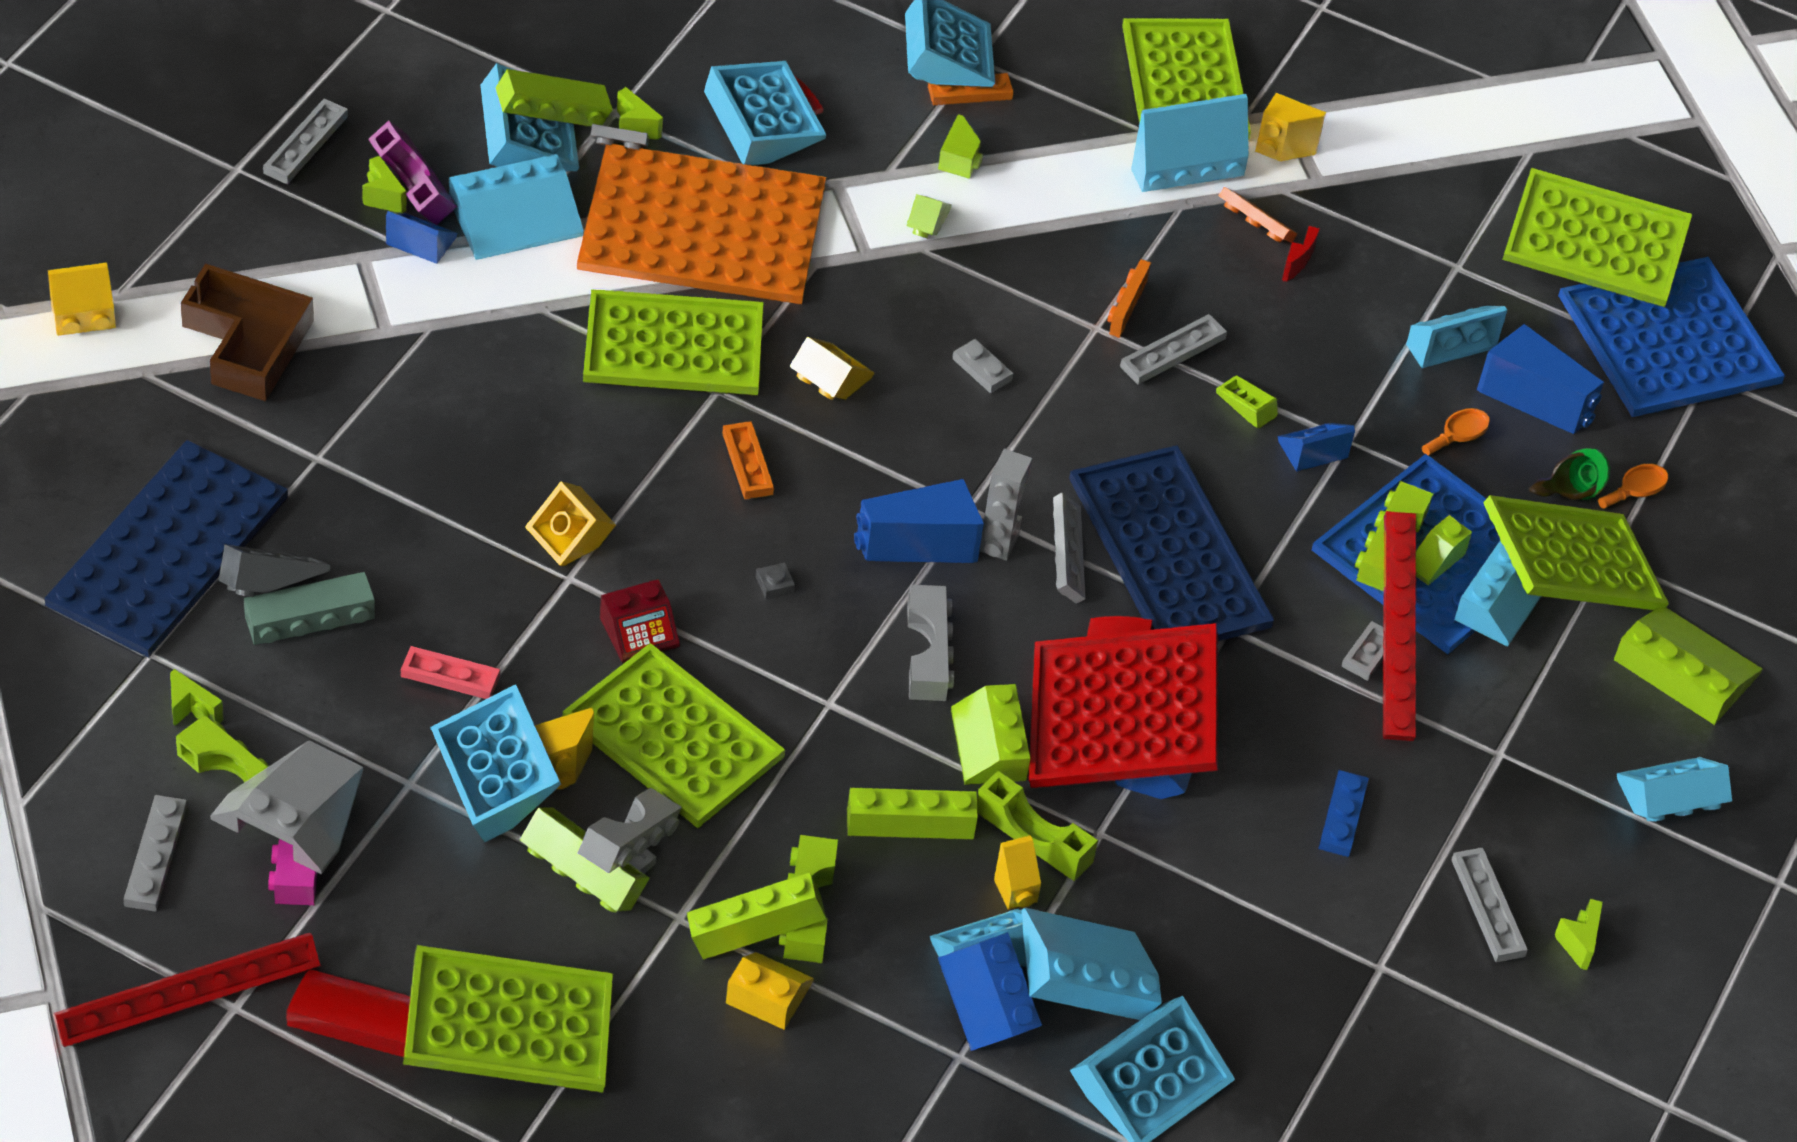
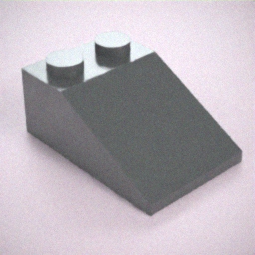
[218,544,331,597]

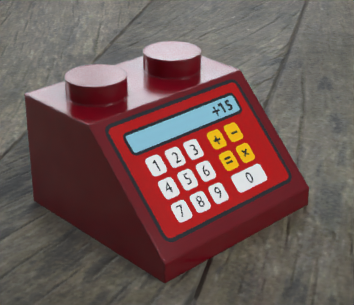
[600,579,680,663]

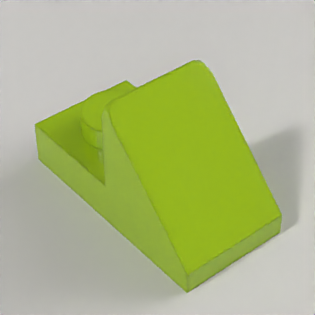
[617,87,663,140]
[363,156,406,213]
[170,669,224,726]
[1555,899,1603,970]

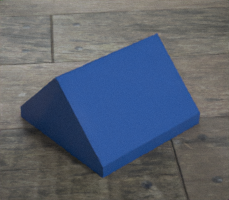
[386,211,458,264]
[1277,423,1355,472]

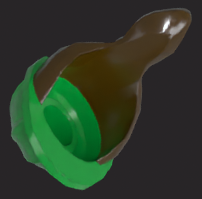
[1529,448,1610,500]

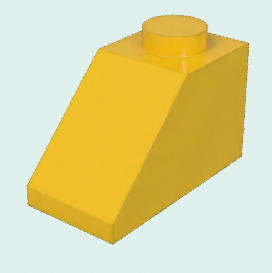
[994,835,1041,910]

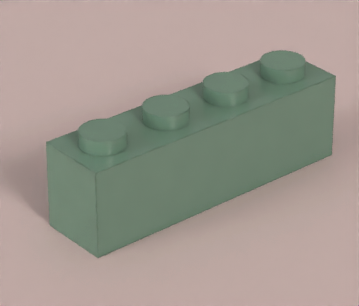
[244,572,375,645]

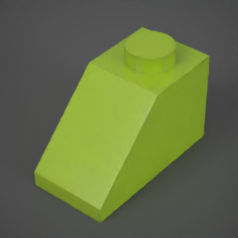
[938,114,983,179]
[906,194,952,239]
[1416,515,1472,585]

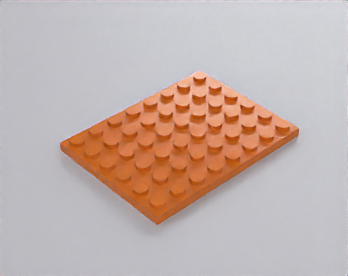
[577,144,826,304]

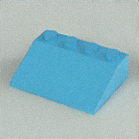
[905,0,995,87]
[704,61,826,165]
[480,63,579,171]
[1131,94,1249,192]
[449,154,584,260]
[431,684,561,842]
[1021,908,1162,1020]
[1070,996,1235,1142]

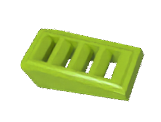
[1216,375,1278,428]

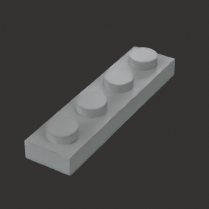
[263,99,348,184]
[1120,314,1227,385]
[1053,492,1086,604]
[123,795,187,912]
[1451,847,1528,962]

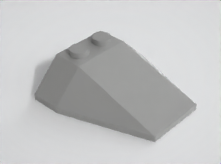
[211,740,363,874]

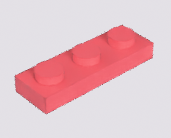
[401,646,500,699]

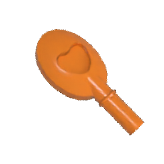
[1422,408,1490,456]
[1598,464,1668,509]

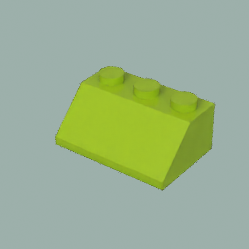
[951,684,1030,785]

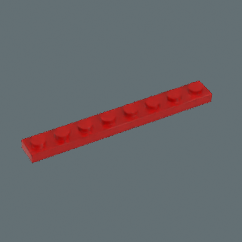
[1383,511,1416,741]
[53,933,320,1047]

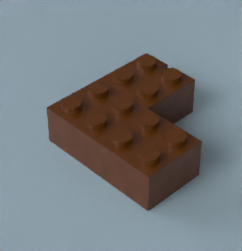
[180,264,314,401]

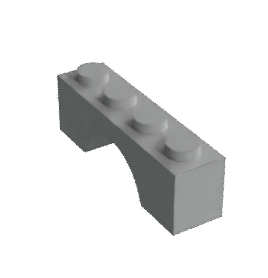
[979,448,1032,561]
[907,585,954,701]
[578,787,681,873]

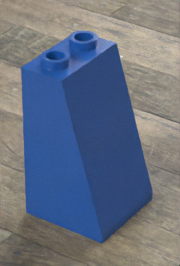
[1477,324,1604,434]
[854,479,984,563]

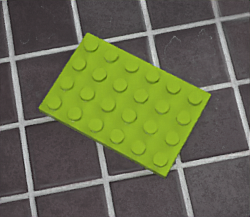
[1122,18,1251,140]
[1502,168,1692,307]
[583,289,763,395]
[1483,495,1669,610]
[562,643,785,828]
[403,945,613,1092]

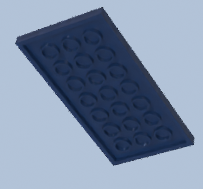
[44,440,288,658]
[1069,445,1274,641]

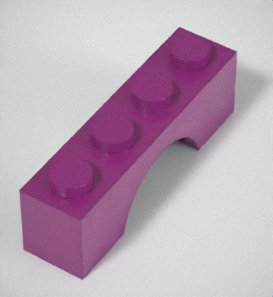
[368,121,457,225]

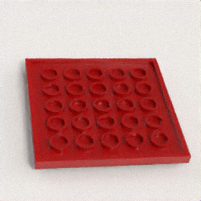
[1029,623,1218,788]

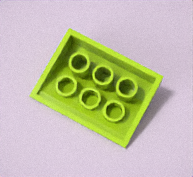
[1614,607,1763,725]

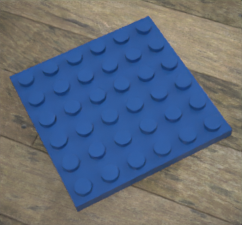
[1558,257,1785,417]
[1312,454,1500,655]

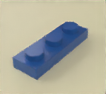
[1318,770,1369,857]

